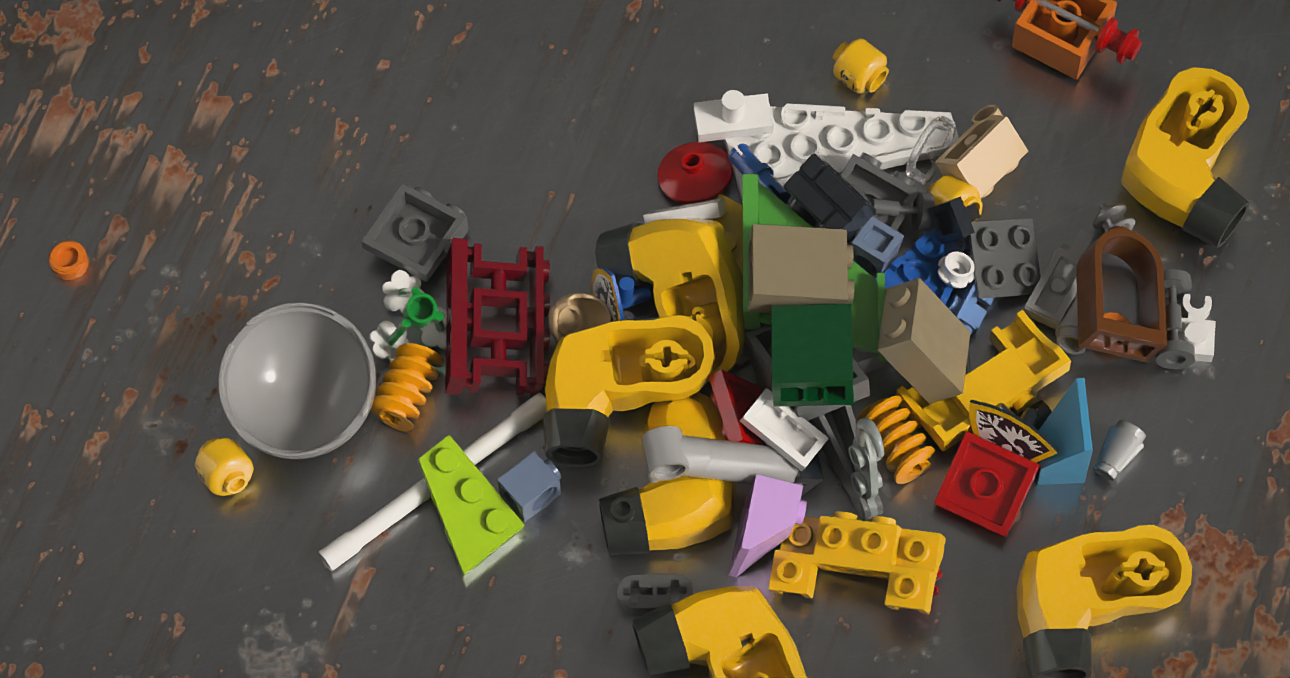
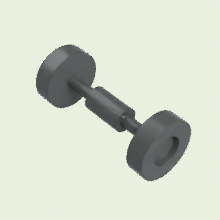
[851,184,935,231]
[1156,269,1195,369]

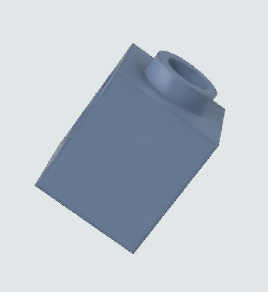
[851,216,904,278]
[497,451,561,523]

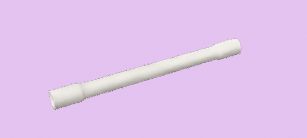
[318,393,547,571]

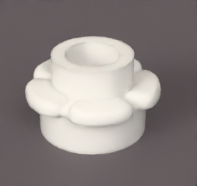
[938,252,974,288]

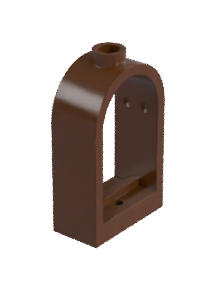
[1076,226,1167,363]

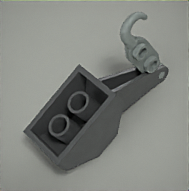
[745,324,884,521]

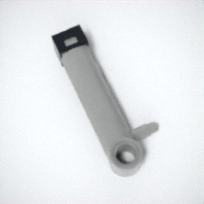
[642,426,824,496]

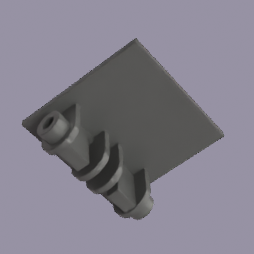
[957,218,1041,299]

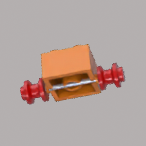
[996,0,1142,80]

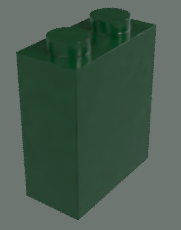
[772,304,854,407]

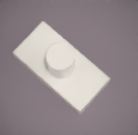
[693,90,773,142]
[643,198,726,224]
[740,388,829,471]

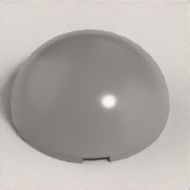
[219,303,376,459]

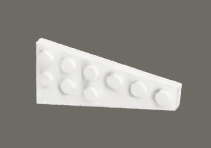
[724,103,959,202]

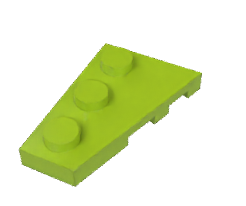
[418,435,525,577]

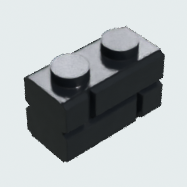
[783,153,876,243]

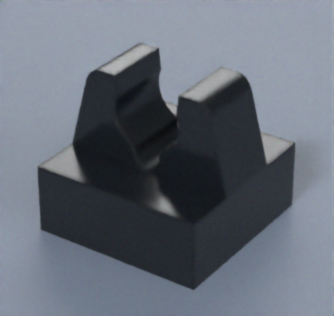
[927,196,981,244]

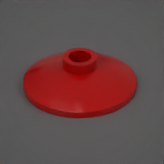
[657,142,732,204]

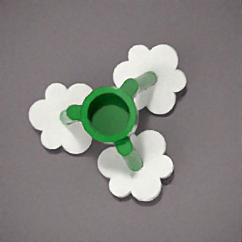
[369,270,446,362]

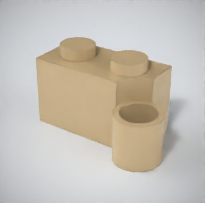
[935,104,1028,198]

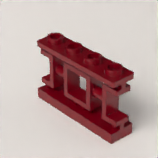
[445,238,550,398]

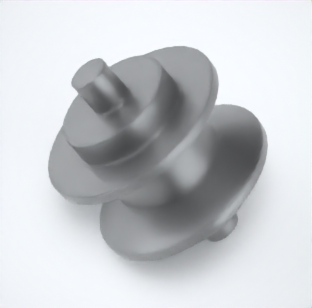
[1093,203,1136,234]

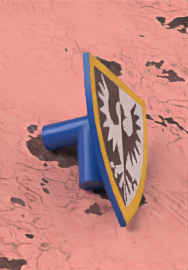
[590,267,652,322]

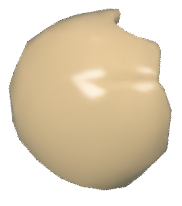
[549,293,611,344]

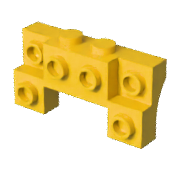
[896,310,1071,452]
[768,511,946,614]

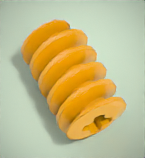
[371,343,444,432]
[856,395,935,484]

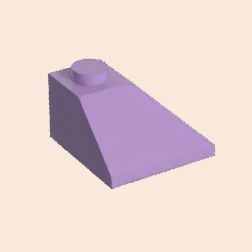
[728,474,807,577]

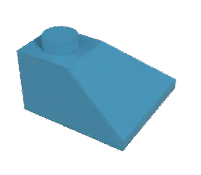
[1036,378,1093,485]

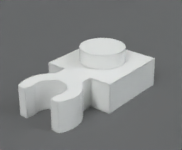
[1178,294,1216,362]

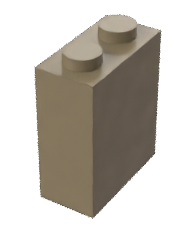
[747,224,854,314]
[877,277,971,404]

